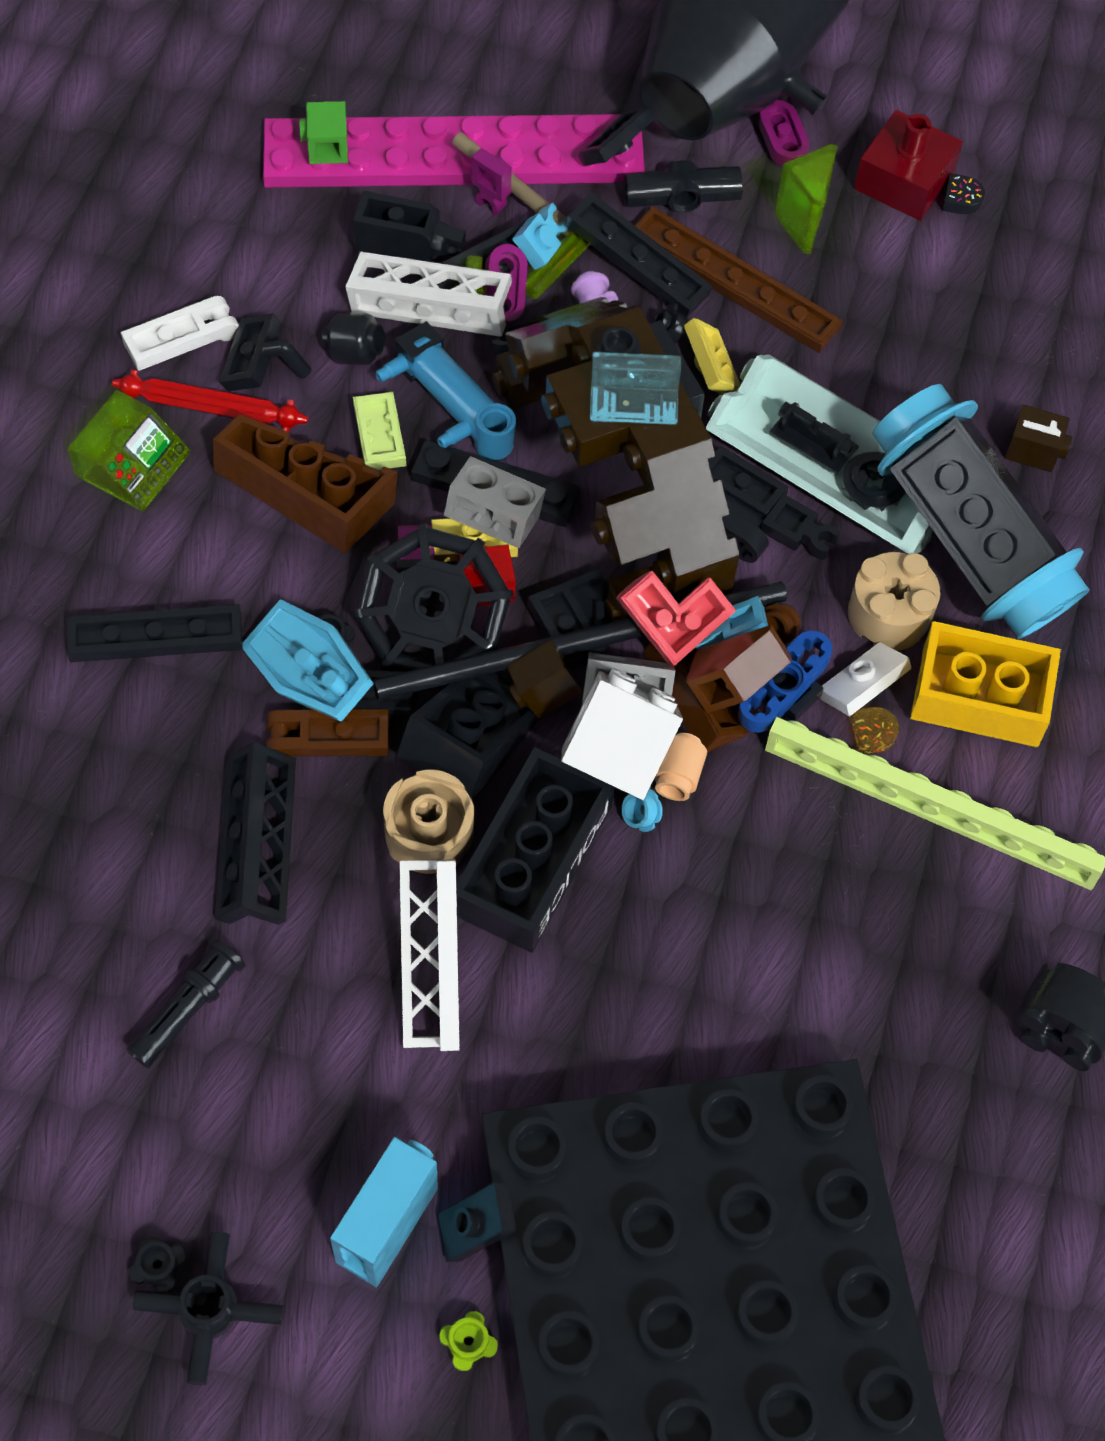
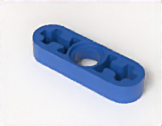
[738,630,832,733]

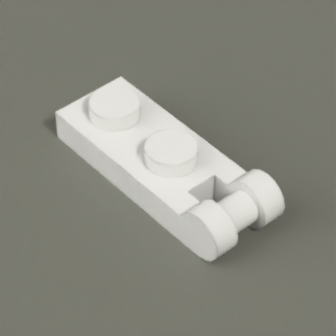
[121,296,239,371]

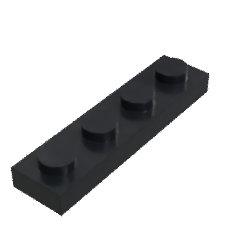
[565,193,713,318]
[411,440,580,528]
[67,604,243,663]

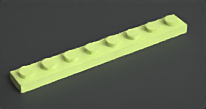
[765,717,1105,891]

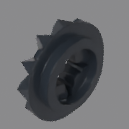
[843,452,906,512]

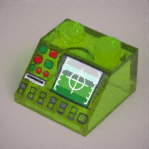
[68,390,190,512]

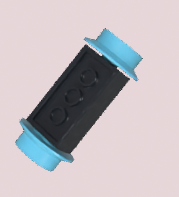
[872,384,1090,639]

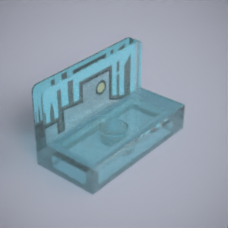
[590,352,681,425]

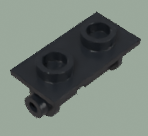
[769,401,859,475]

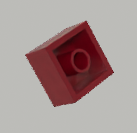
[854,110,963,221]

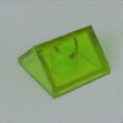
[775,144,838,255]

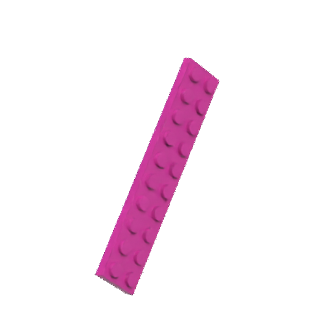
[264,114,645,188]

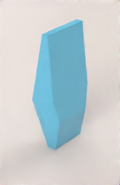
[243,599,374,722]

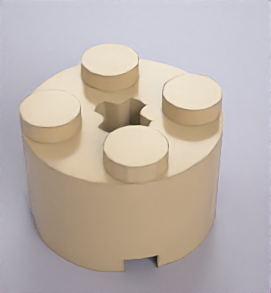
[848,552,940,651]
[383,770,474,874]

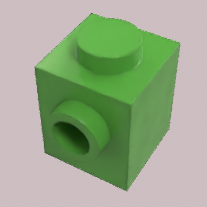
[300,101,348,164]

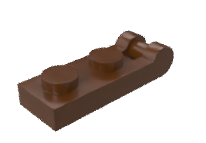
[266,709,389,757]

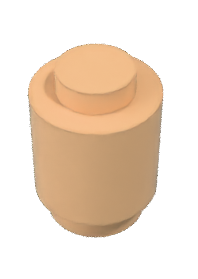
[654,733,707,801]

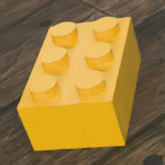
[910,621,1061,747]

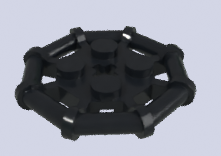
[352,524,514,672]

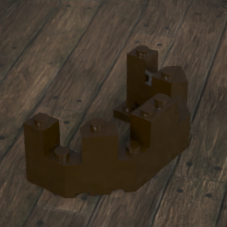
[492,297,739,622]

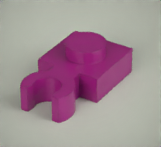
[471,148,512,216]

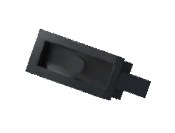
[353,191,466,262]

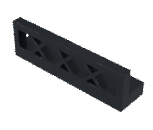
[215,742,296,925]

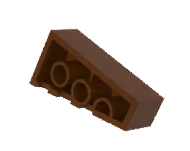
[213,414,398,554]

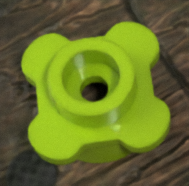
[440,1311,498,1371]

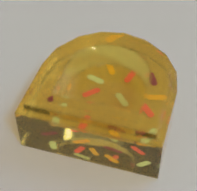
[850,707,899,754]

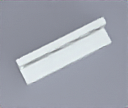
[345,252,512,337]
[400,859,459,1051]

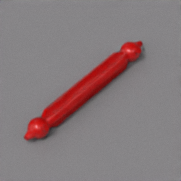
[112,369,309,433]

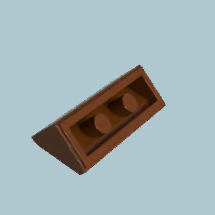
[644,643,748,752]

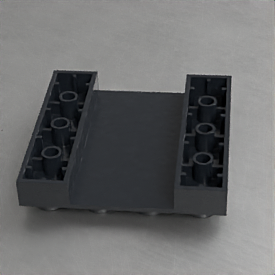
[482,1059,945,1441]

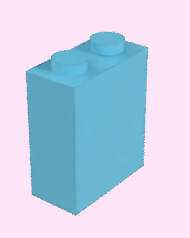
[330,1137,438,1288]

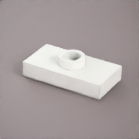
[820,642,912,716]

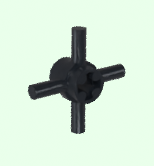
[133,1232,284,1386]

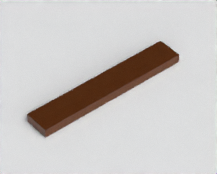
[634,206,843,354]

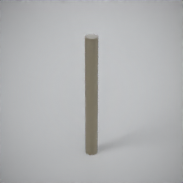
[452,132,576,239]

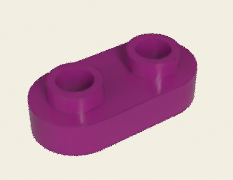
[759,100,809,167]
[483,244,527,325]

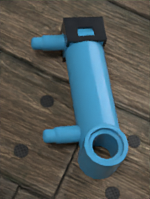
[376,321,516,460]

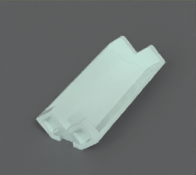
[706,355,933,554]

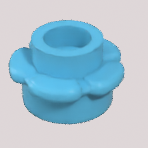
[622,789,662,832]

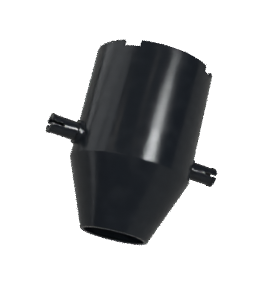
[639,0,849,140]

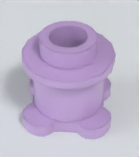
[571,271,618,304]

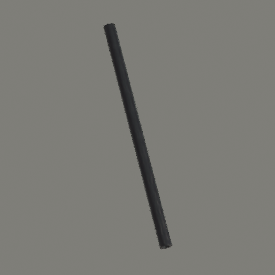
[373,581,787,701]

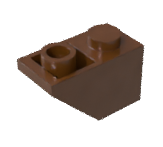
[686,625,792,714]

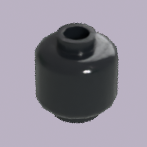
[322,312,385,365]

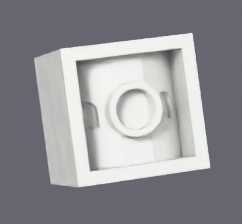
[561,668,683,800]

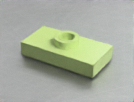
[353,392,406,470]

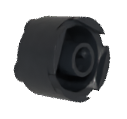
[1015,963,1105,1071]

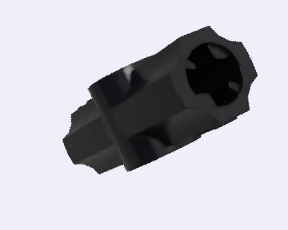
[624,160,742,213]

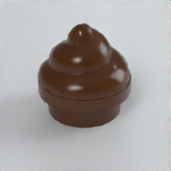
[764,602,801,644]

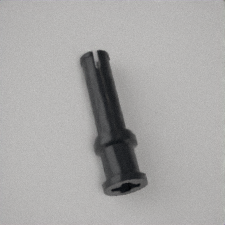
[126,939,246,1069]

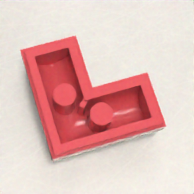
[616,571,736,666]

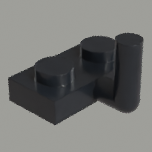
[220,313,311,392]

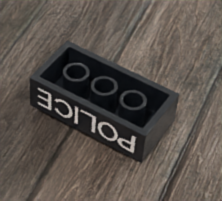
[456,747,614,953]

